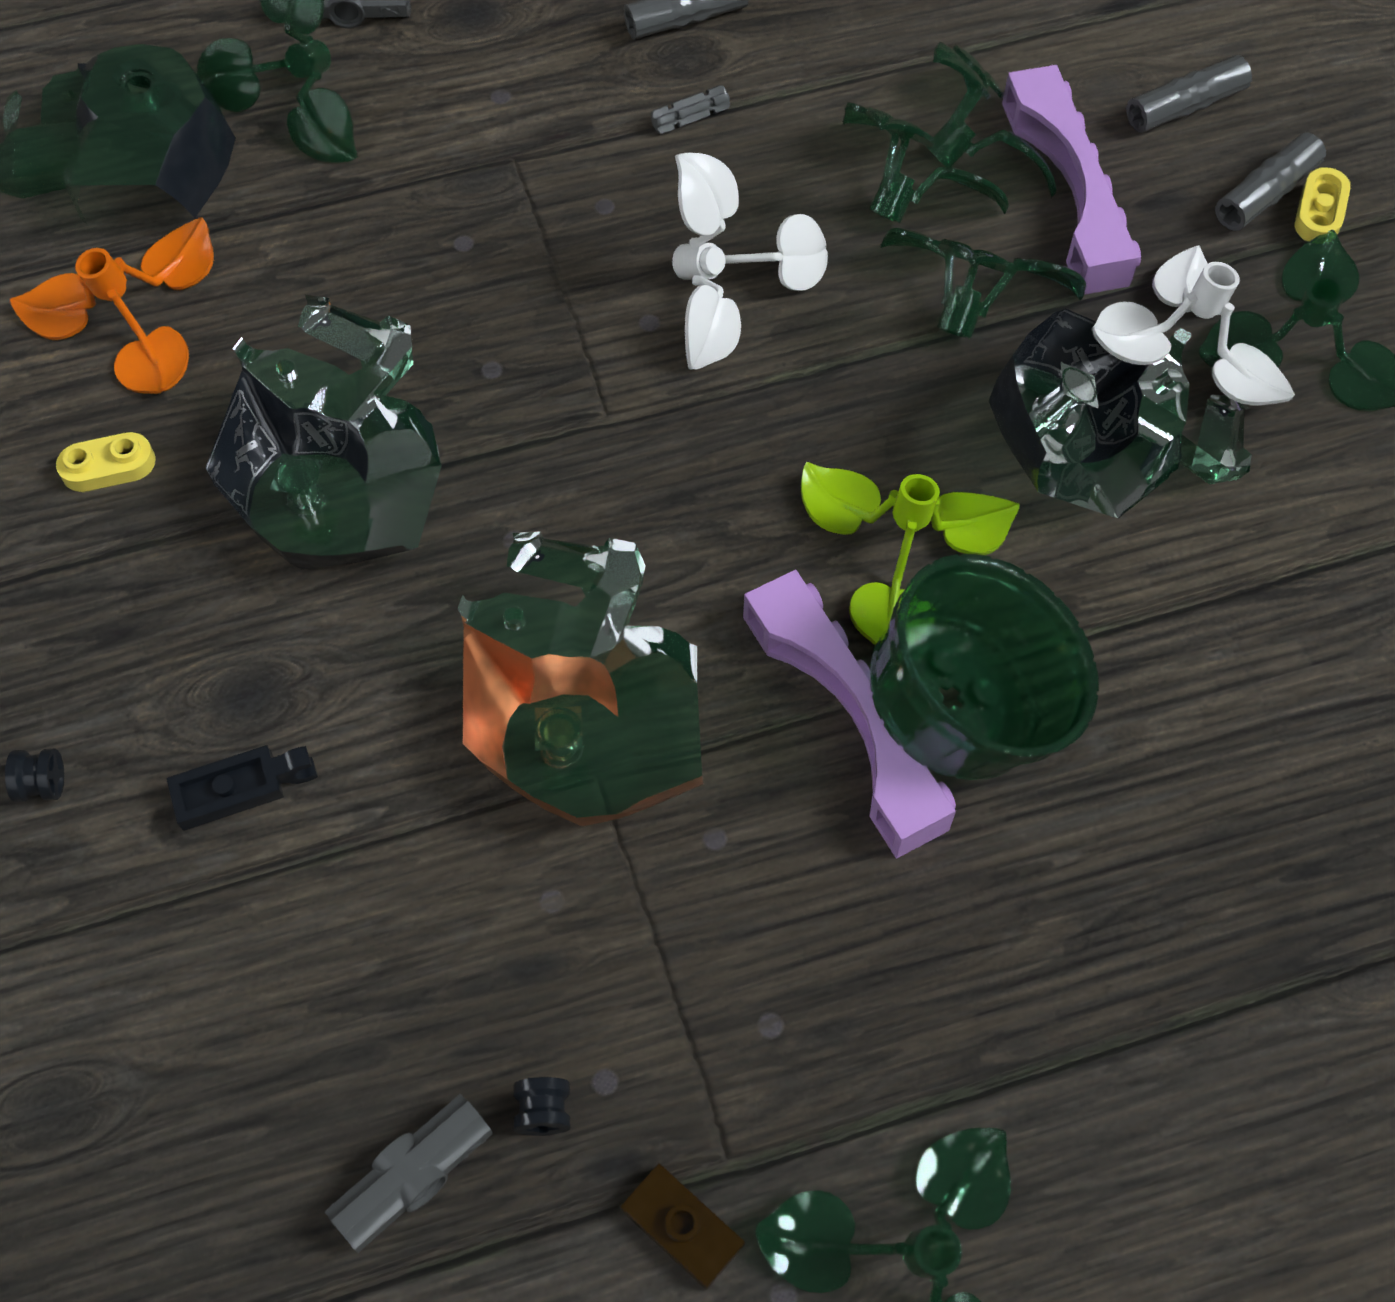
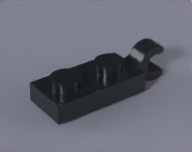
[167,745,318,831]

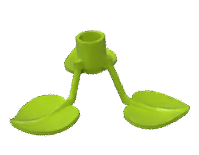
[801,462,1020,651]

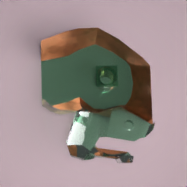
[458,532,704,826]

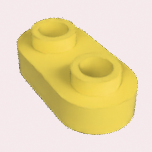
[1295,167,1351,244]
[56,432,156,492]

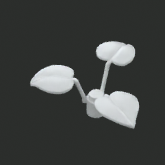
[672,153,828,369]
[1092,245,1295,406]

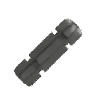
[651,85,730,134]

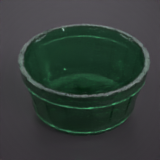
[870,554,1099,780]

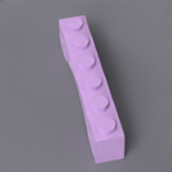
[1002,65,1141,295]
[743,570,956,859]

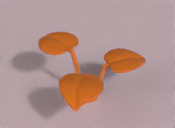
[10,217,214,394]

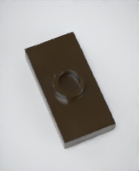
[620,1163,745,1291]

